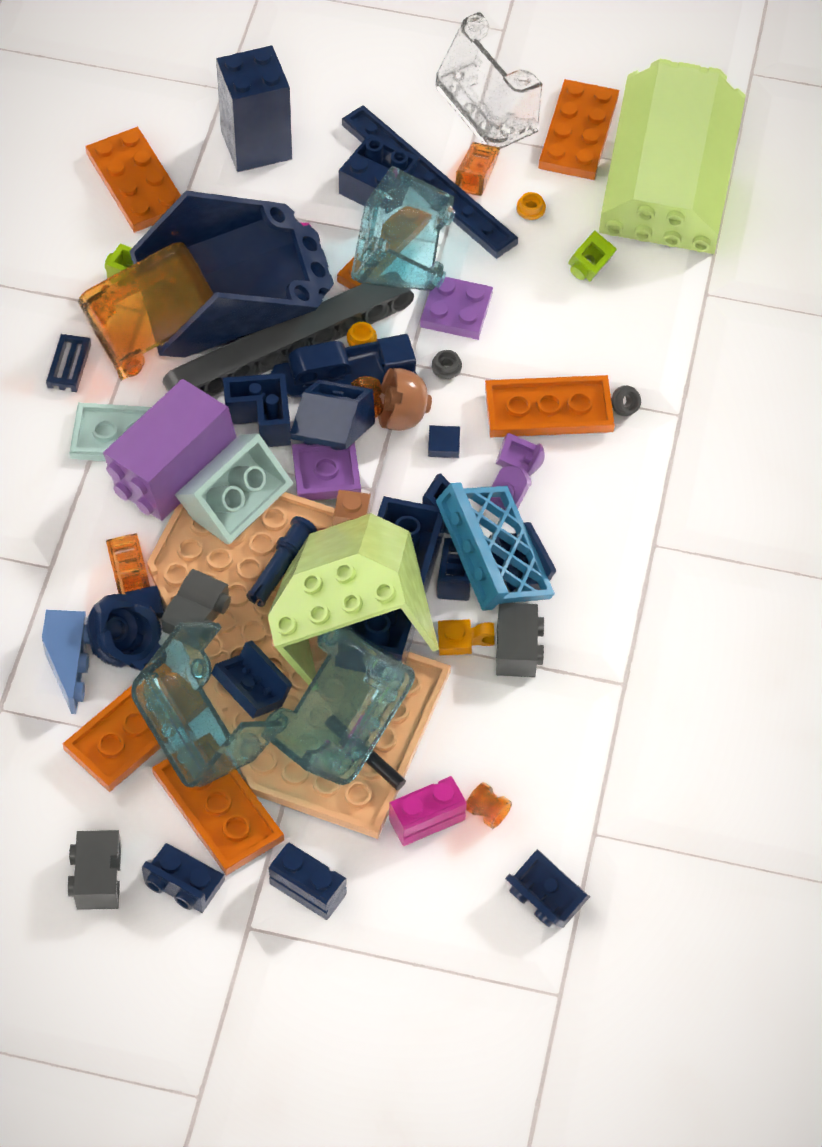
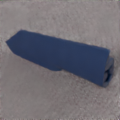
[270,333,417,398]

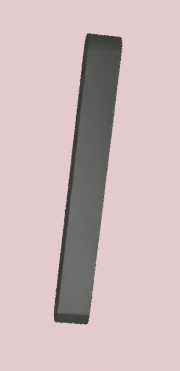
[162,271,415,397]

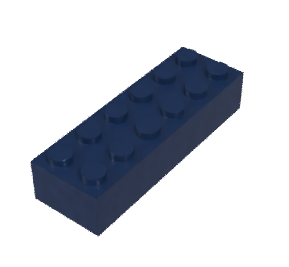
[335,496,445,680]

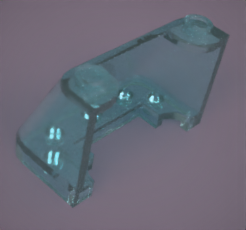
[351,166,455,291]
[259,626,415,785]

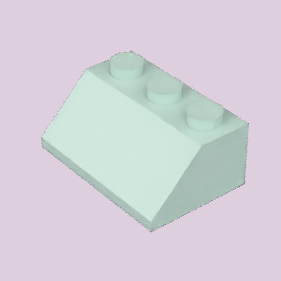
[175,433,294,544]

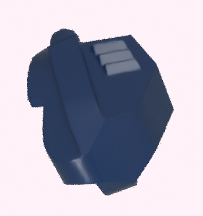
[86,594,165,674]

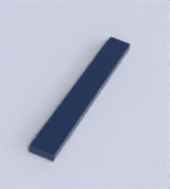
[342,105,519,259]

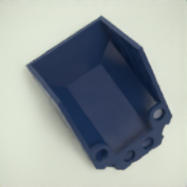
[130,191,334,358]

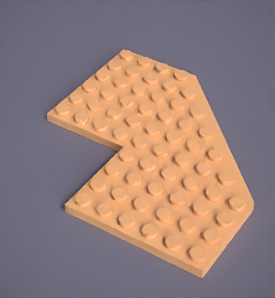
[147,492,451,839]

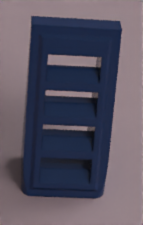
[437,537,471,601]

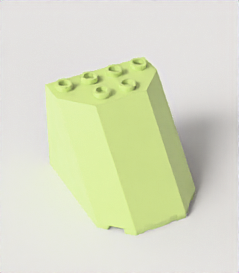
[599,58,746,254]
[268,513,439,691]

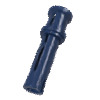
[246,516,317,607]

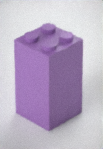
[103,379,237,521]

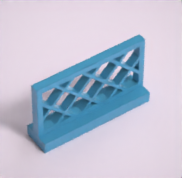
[436,482,555,611]

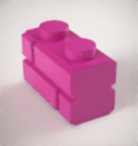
[389,776,467,846]

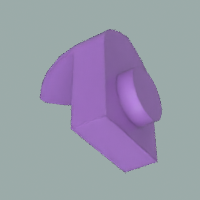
[495,433,545,476]
[490,466,532,509]

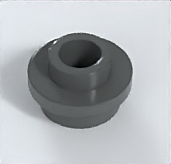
[431,350,462,379]
[611,385,642,416]

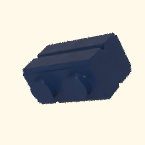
[268,842,347,920]

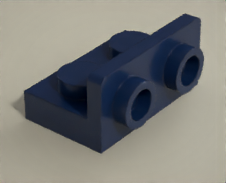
[142,843,225,914]

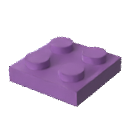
[420,274,493,340]
[292,442,361,501]

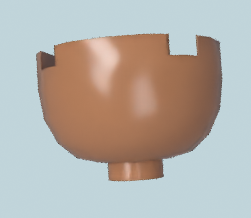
[378,368,432,431]

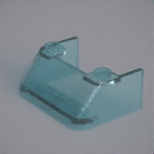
[131,622,283,787]

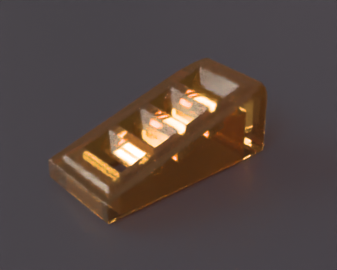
[455,142,500,196]
[106,533,150,594]

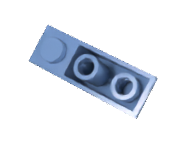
[42,609,90,714]

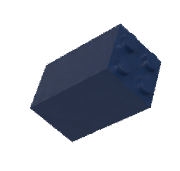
[216,45,292,172]

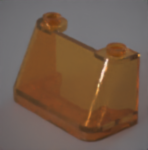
[78,242,214,381]

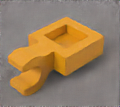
[438,619,495,656]

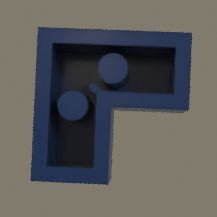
[223,373,291,447]

